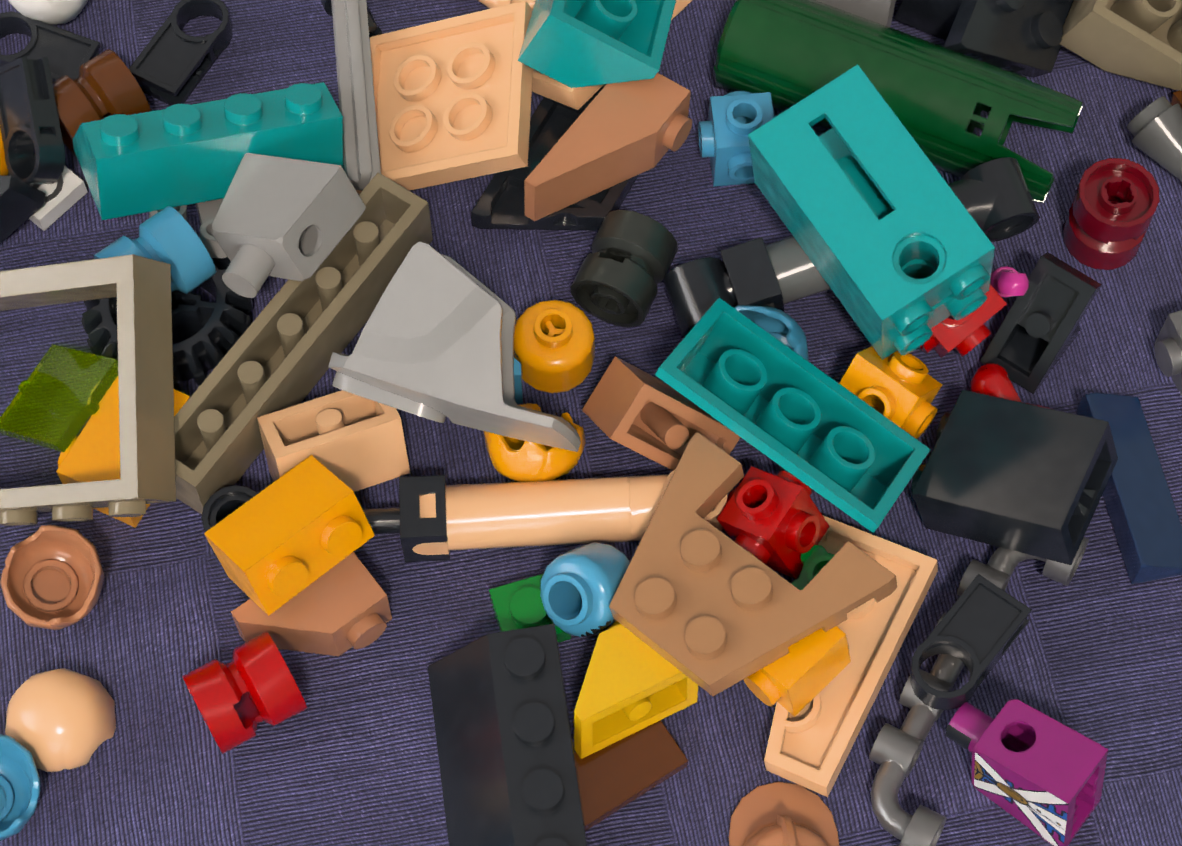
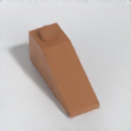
[524,73,693,221]

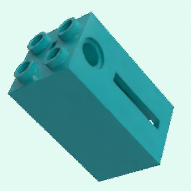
[748,64,995,360]

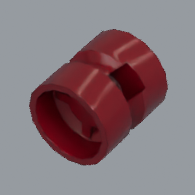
[1063,158,1160,270]

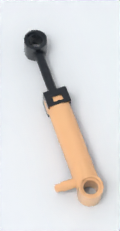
[201,470,728,562]

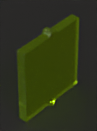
[0,344,118,452]

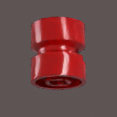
[182,632,307,754]

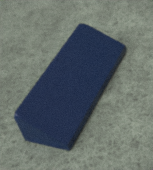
[1076,393,1182,584]

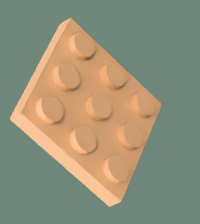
[355,0,533,194]

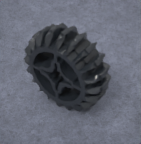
[82,257,253,392]

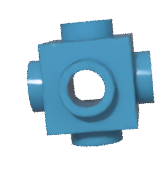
[698,91,778,187]

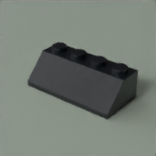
[428,624,588,846]

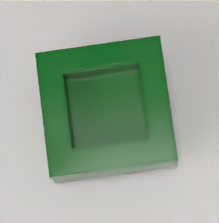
[489,573,571,643]

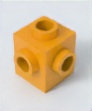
[839,346,943,439]

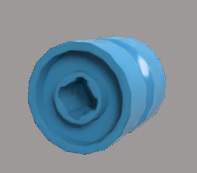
[93,206,217,303]

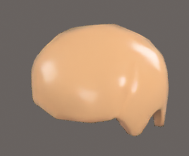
[5,668,116,772]

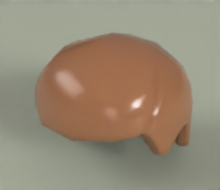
[0,525,105,630]

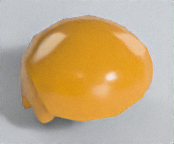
[484,403,586,482]

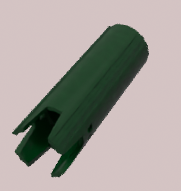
[713,0,1083,203]

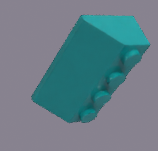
[518,0,676,88]
[73,82,343,220]
[655,298,931,533]

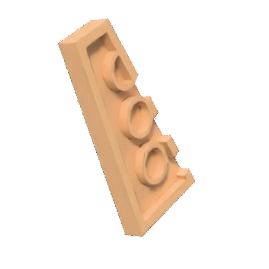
[764,515,938,797]

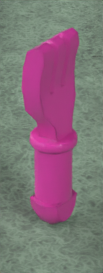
[990,266,1029,298]

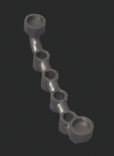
[869,537,1089,846]

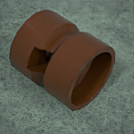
[52,49,151,157]

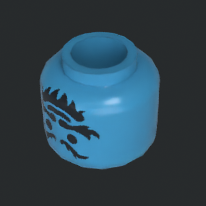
[540,542,630,637]

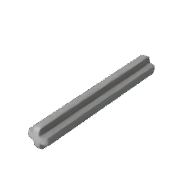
[331,0,381,191]

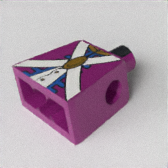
[945,699,1108,846]

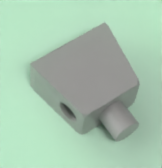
[212,153,366,298]

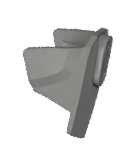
[328,241,581,452]

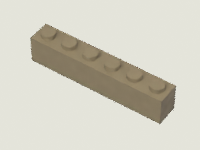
[174,172,433,514]

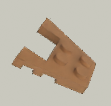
[609,432,897,696]

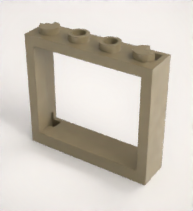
[0,254,176,526]

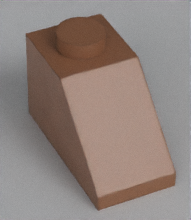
[582,356,741,471]
[231,552,392,657]

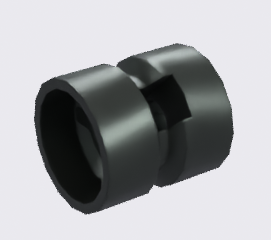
[571,210,678,327]

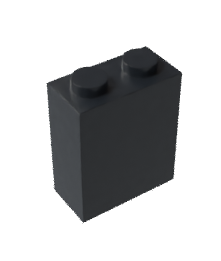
[911,390,1118,565]

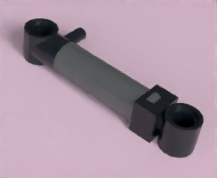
[664,157,1040,338]

